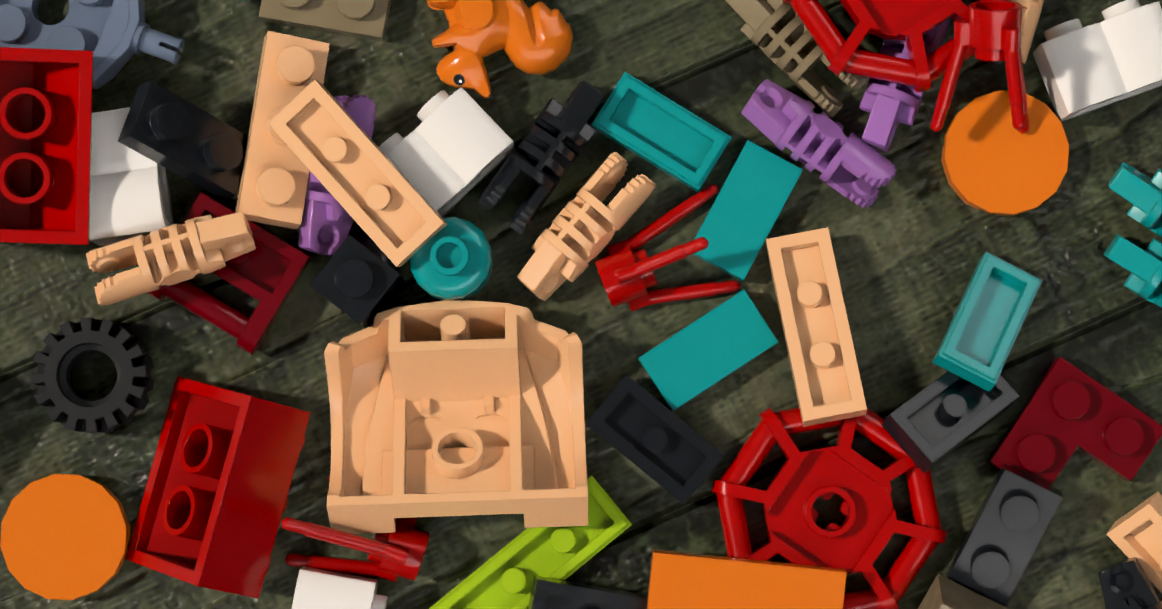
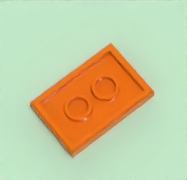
[646,549,847,609]

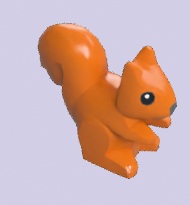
[426,0,573,99]

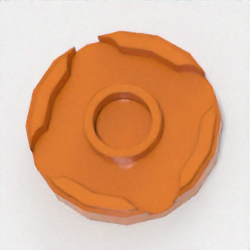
[941,90,1069,217]
[0,474,130,600]

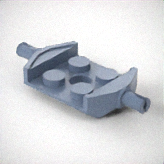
[0,0,185,90]

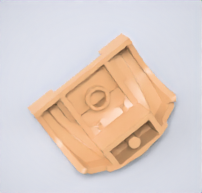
[324,299,588,534]

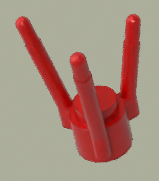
[930,0,1029,134]
[595,184,740,312]
[281,475,430,582]

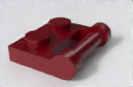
[148,192,312,356]

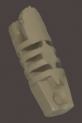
[725,0,870,118]

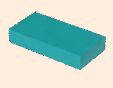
[592,72,732,193]
[692,140,803,282]
[932,252,1042,392]
[638,290,778,411]

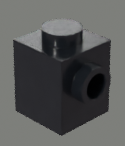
[310,235,405,328]

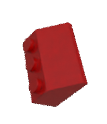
[0,47,94,245]
[125,376,311,599]

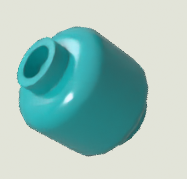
[409,217,493,301]

